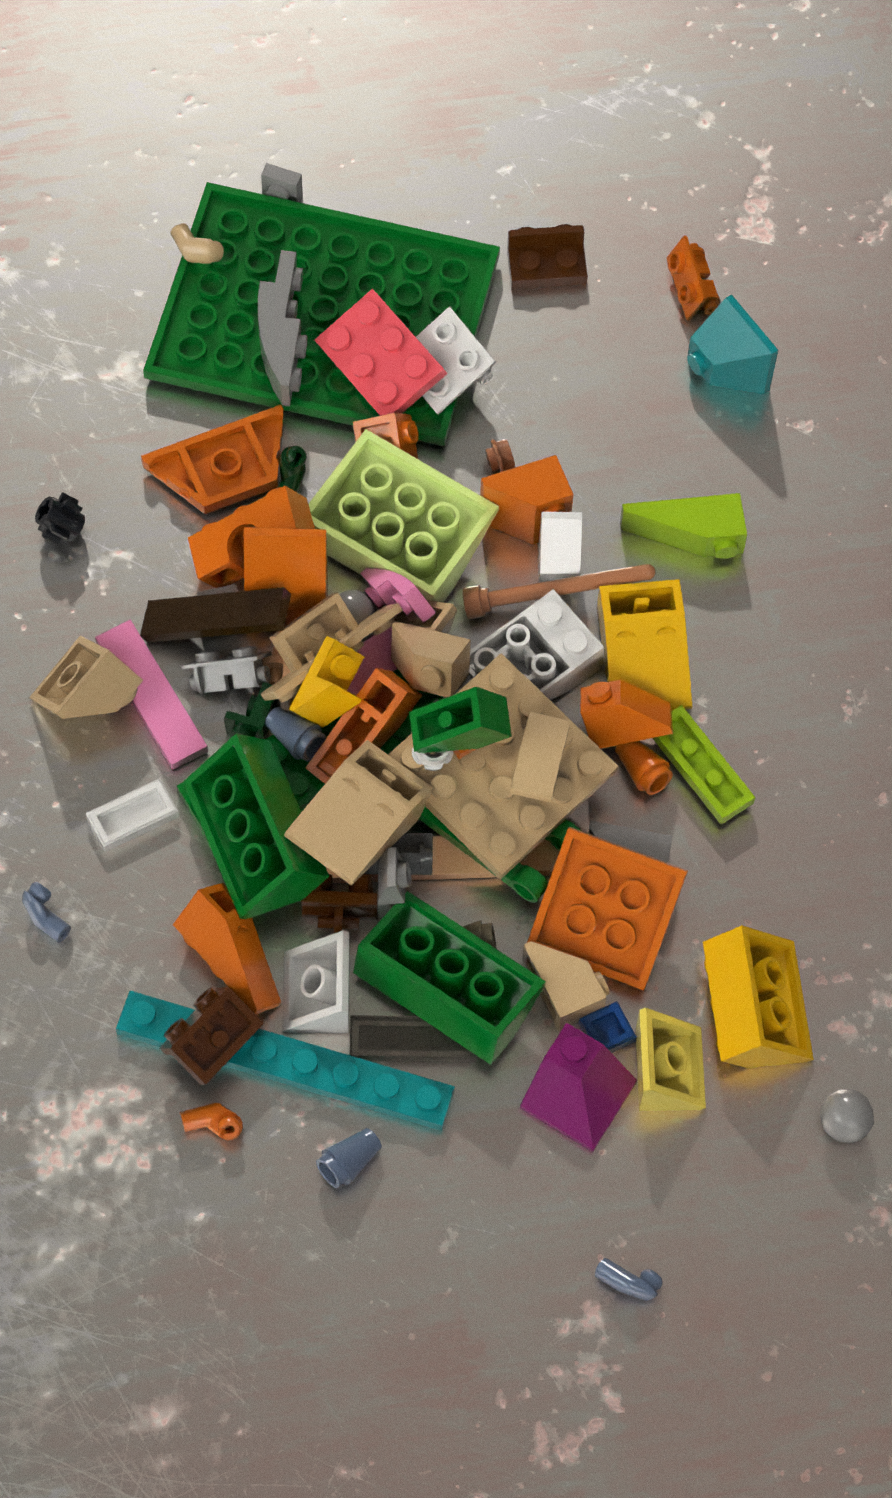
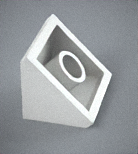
[283,930,350,1033]

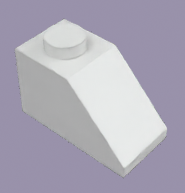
[538,512,582,596]

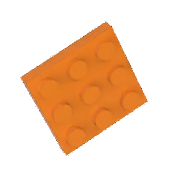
[527,827,688,991]

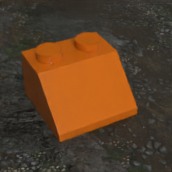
[480,455,574,545]

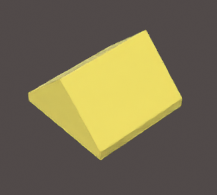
[635,1008,706,1111]

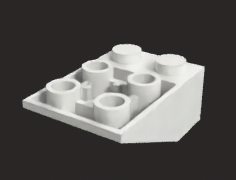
[469,589,604,700]

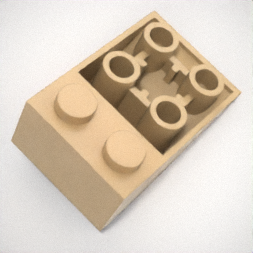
[284,740,434,885]

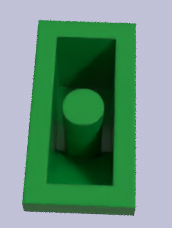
[409,687,512,753]

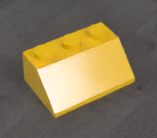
[703,925,814,1068]

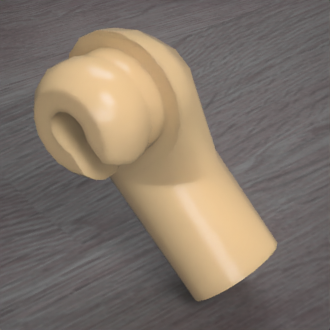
[170,223,224,264]

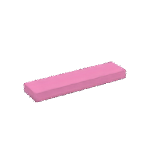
[95,619,208,771]

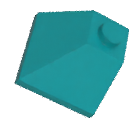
[687,294,778,394]

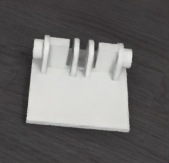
[416,306,496,415]

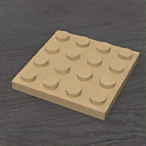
[388,653,619,880]

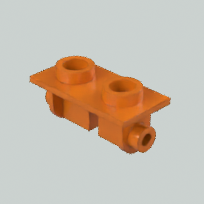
[666,235,721,321]

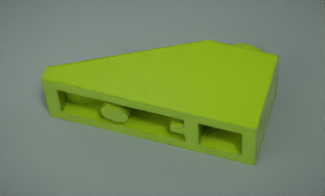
[620,493,747,559]

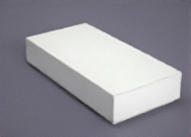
[86,778,179,852]

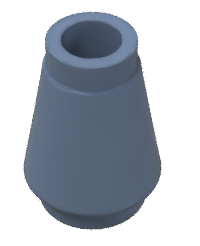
[265,707,326,762]
[316,1128,382,1188]

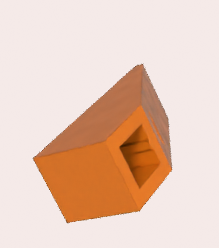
[173,883,281,1014]

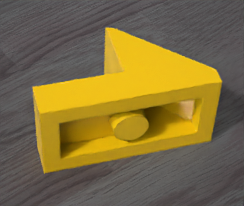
[289,636,365,728]

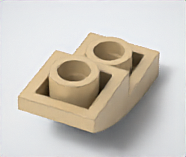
[510,712,571,803]

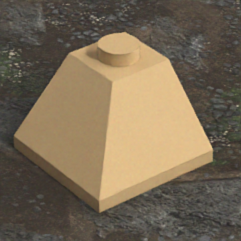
[29,635,143,719]

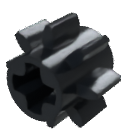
[35,492,85,545]

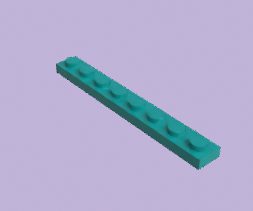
[116,991,455,1131]

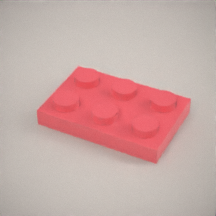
[315,288,447,416]

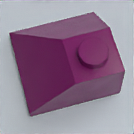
[520,1023,637,1152]

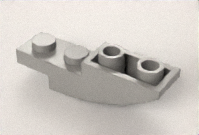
[258,250,307,406]

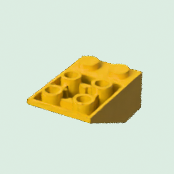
[596,579,693,711]

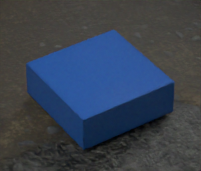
[579,1001,637,1053]

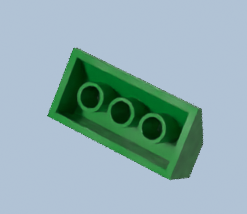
[183,733,329,919]
[353,891,546,1065]

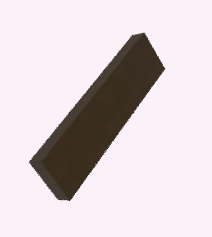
[140,587,291,642]

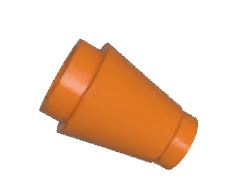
[615,741,673,795]

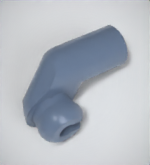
[22,882,71,943]
[595,1258,663,1301]

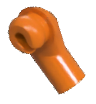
[180,1103,243,1140]

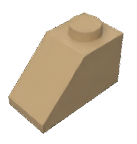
[391,621,471,697]
[522,941,609,1032]

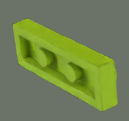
[652,705,755,825]

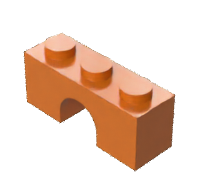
[188,486,315,588]

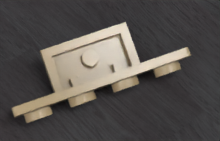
[261,592,403,703]

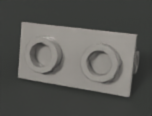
[182,646,272,694]

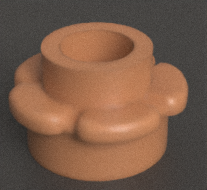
[485,439,515,472]

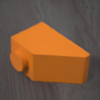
[580,679,673,749]

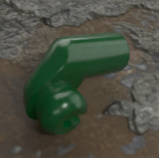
[278,446,307,492]

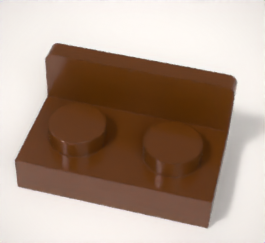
[507,224,588,290]
[159,987,264,1085]

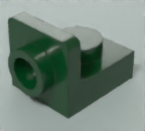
[224,682,281,739]

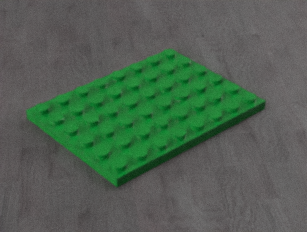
[143,182,500,446]

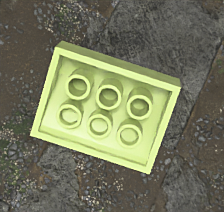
[309,429,499,602]

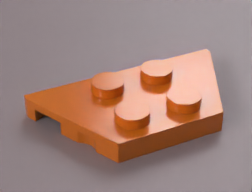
[141,405,284,514]

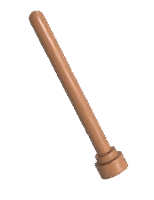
[463,564,656,619]

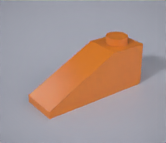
[305,668,422,783]

